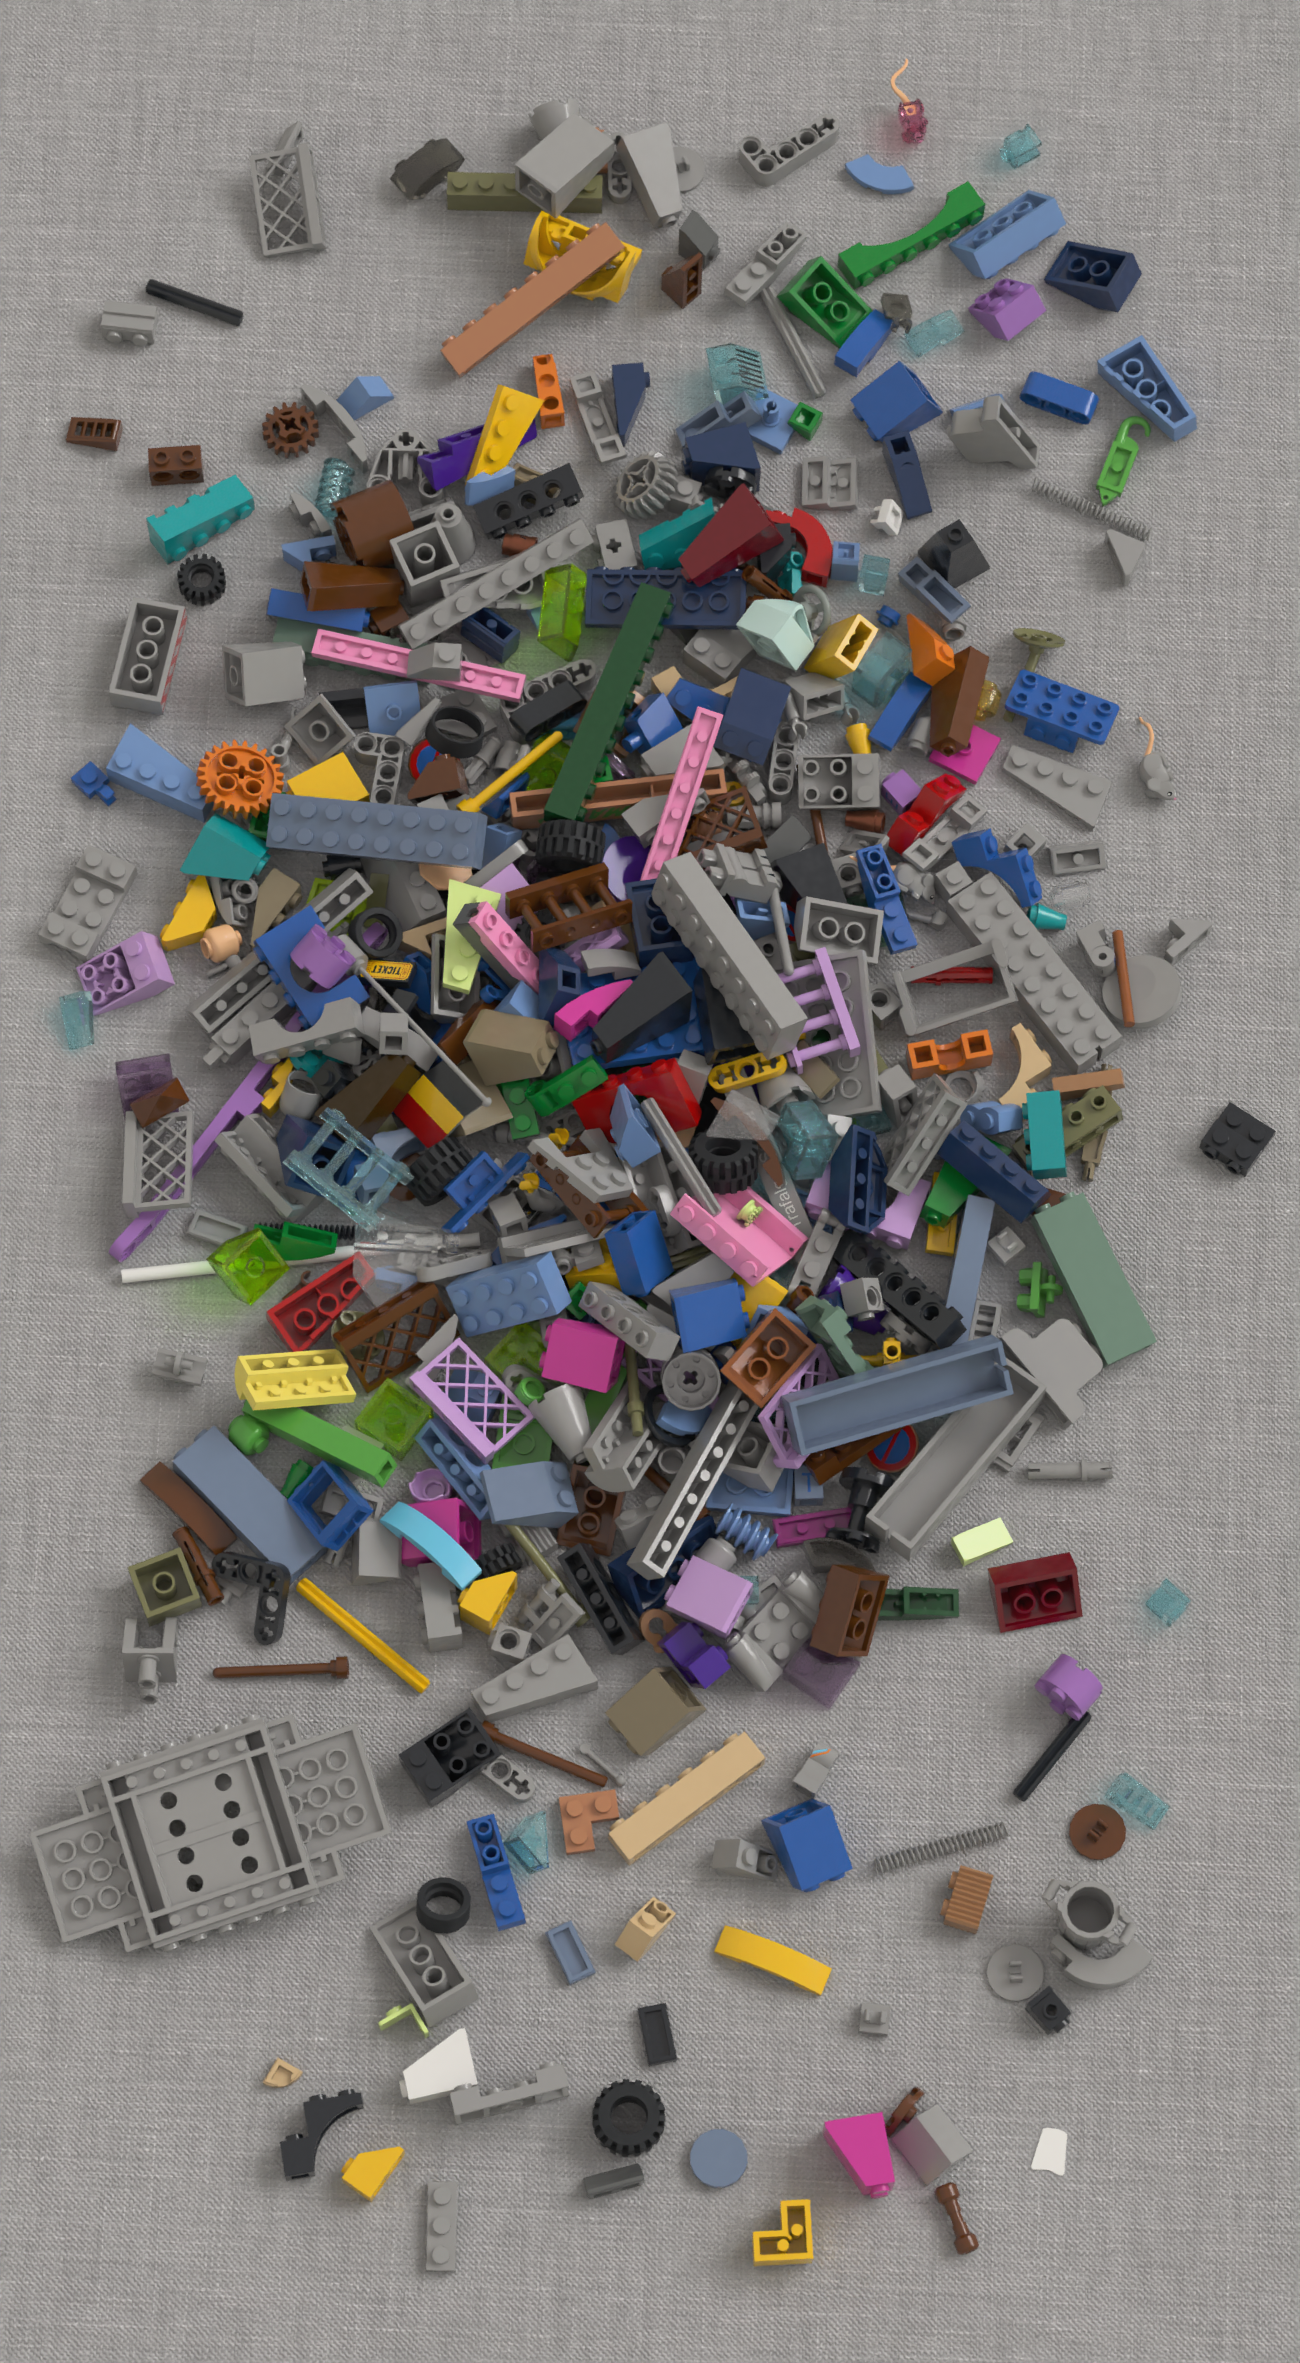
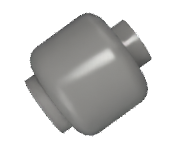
[695,1536,737,1572]

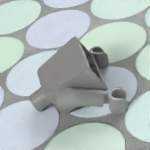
[783,672,860,742]

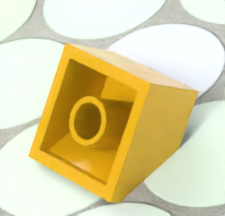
[458,1571,518,1636]

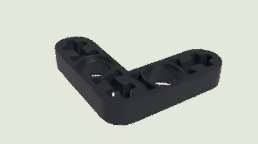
[212,1552,290,1645]

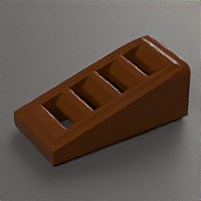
[66,417,123,451]

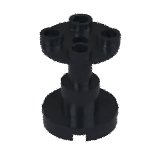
[825,1467,895,1554]

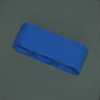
[1020,372,1099,425]

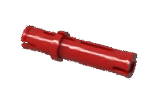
[911,966,993,986]

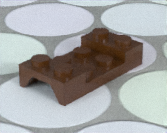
[803,1425,907,1486]

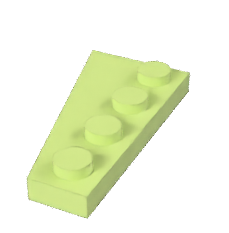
[443,879,501,995]

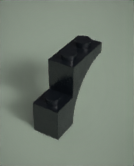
[280,2089,364,2181]

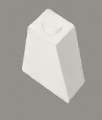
[399,2028,478,2105]

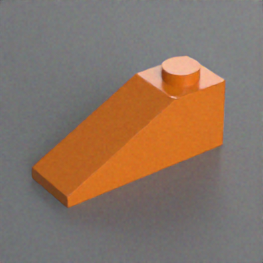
[906,613,955,686]

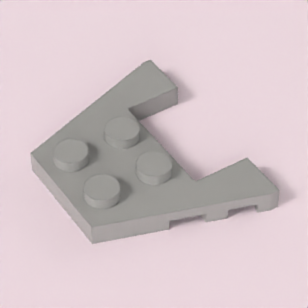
[527,1128,634,1203]

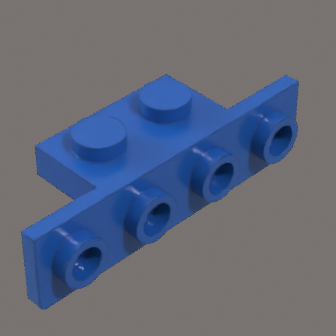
[441,1151,530,1234]

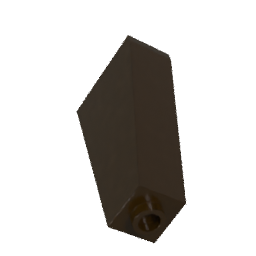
[314,1054,422,1151]

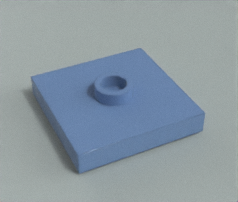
[364,680,424,737]

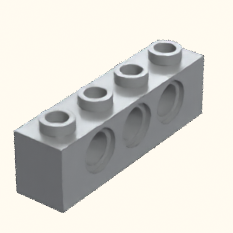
[578,1281,680,1361]

